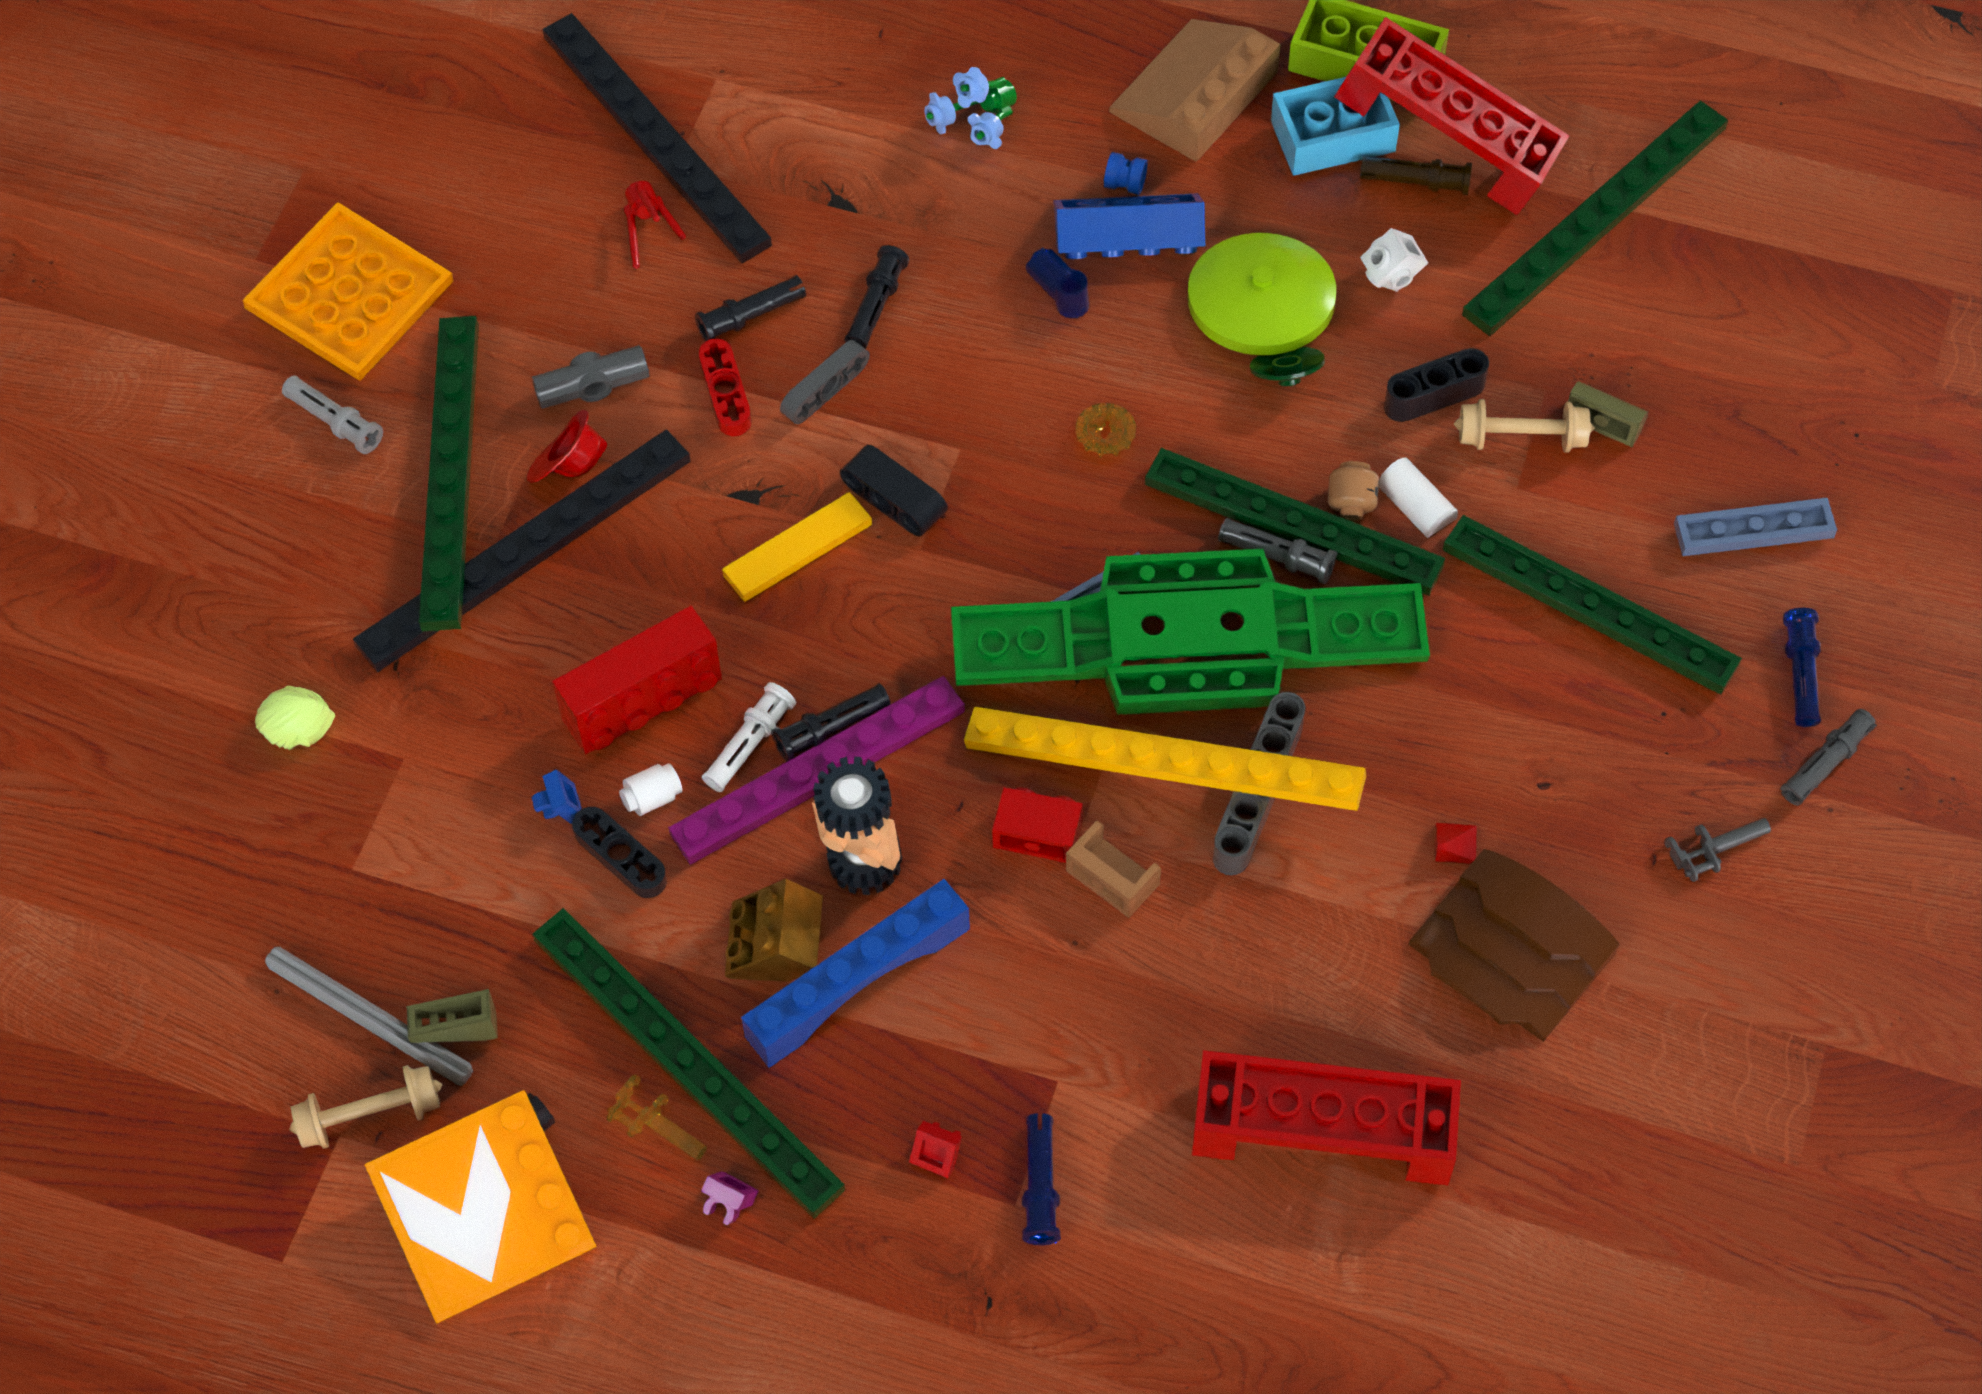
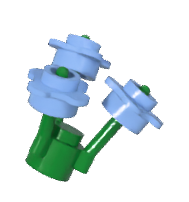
[924,67,1017,149]

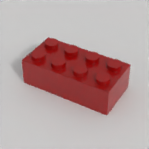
[552,605,722,755]

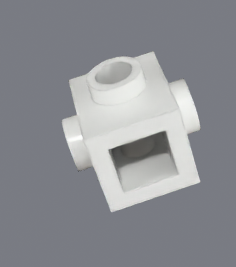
[1360,228,1428,292]

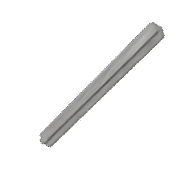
[265,947,473,1086]

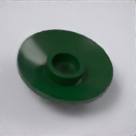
[1250,347,1325,386]

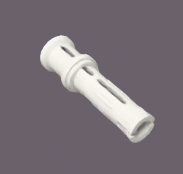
[701,682,796,792]

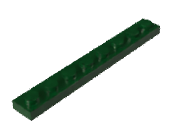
[1145,448,1445,596]
[1443,515,1742,695]

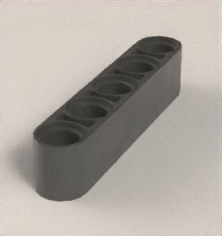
[1213,692,1306,876]

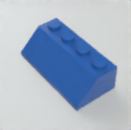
[1053,193,1206,259]

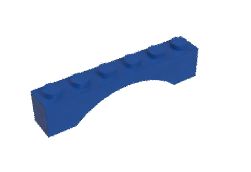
[741,879,970,1068]

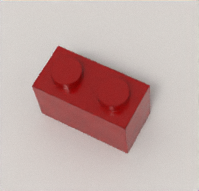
[992,787,1083,863]

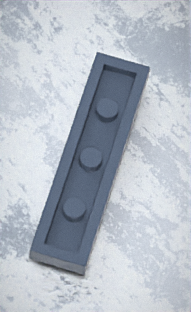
[1674,498,1837,556]

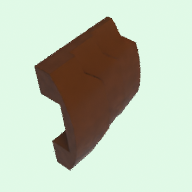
[1409,849,1620,1042]

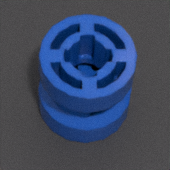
[1104,152,1148,195]

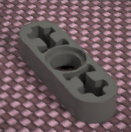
[780,340,870,424]

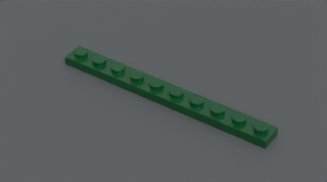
[1462,100,1728,336]
[419,316,479,632]
[532,908,845,1219]

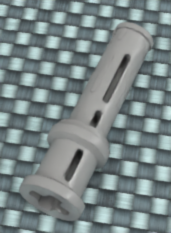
[282,375,383,454]

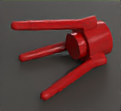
[623,181,686,269]

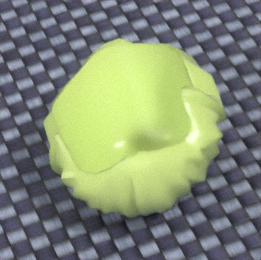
[255,686,335,750]

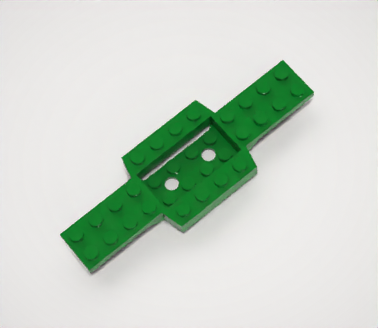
[951,549,1430,715]

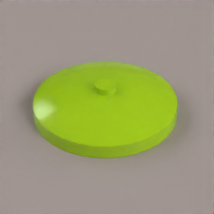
[1188,233,1336,355]

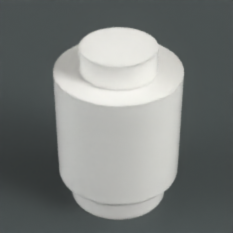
[619,763,683,816]

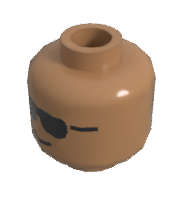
[1328,461,1379,521]

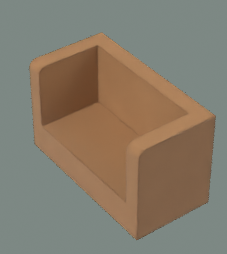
[1066,821,1161,918]

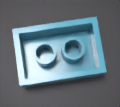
[1271,77,1400,176]

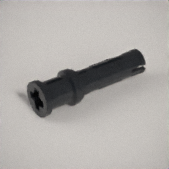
[844,245,910,349]
[694,275,806,342]
[771,683,891,762]

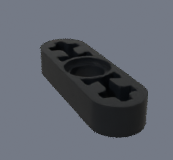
[572,807,667,898]

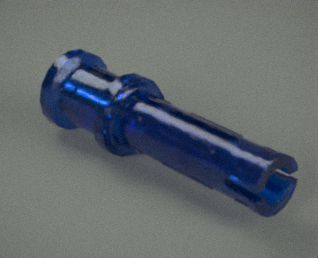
[1783,607,1821,727]
[1022,1113,1061,1246]

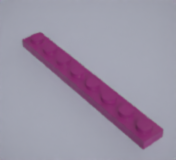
[668,675,965,865]

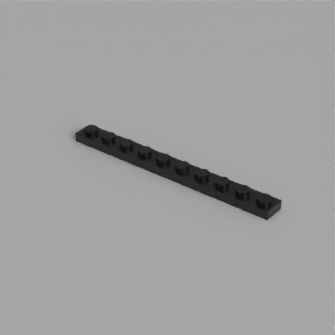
[543,13,772,263]
[353,429,691,673]

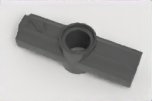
[532,345,650,409]

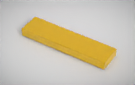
[722,492,872,602]

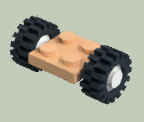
[812,756,902,895]

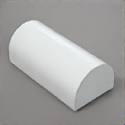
[1379,458,1458,538]

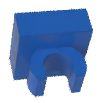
[531,769,582,824]

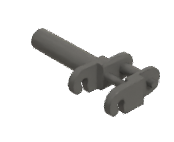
[1664,818,1771,882]

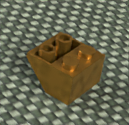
[725,879,823,981]

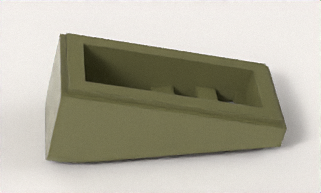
[406,989,498,1043]

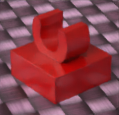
[909,1121,962,1178]

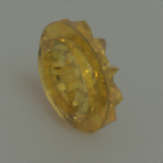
[1076,403,1136,458]

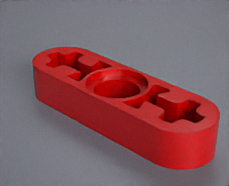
[699,339,752,436]

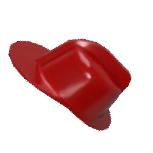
[527,409,607,483]

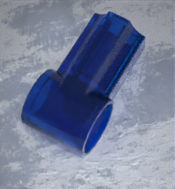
[1026,248,1089,319]

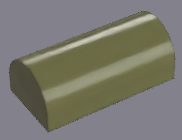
[1568,381,1648,447]

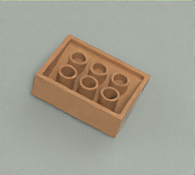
[1109,19,1281,162]

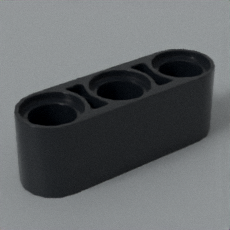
[1384,348,1489,422]
[839,444,948,537]

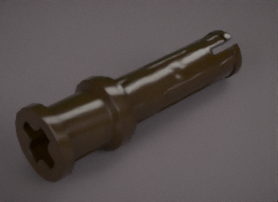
[1360,155,1472,195]

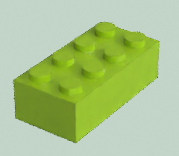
[1288,0,1449,101]

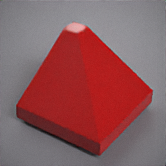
[1435,823,1477,864]

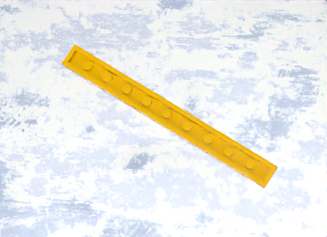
[964,707,1366,811]

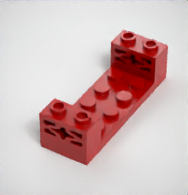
[1334,17,1569,215]
[1192,1050,1461,1186]

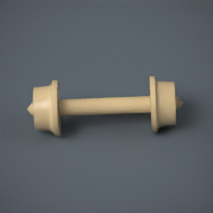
[1454,399,1595,453]
[289,1065,442,1149]

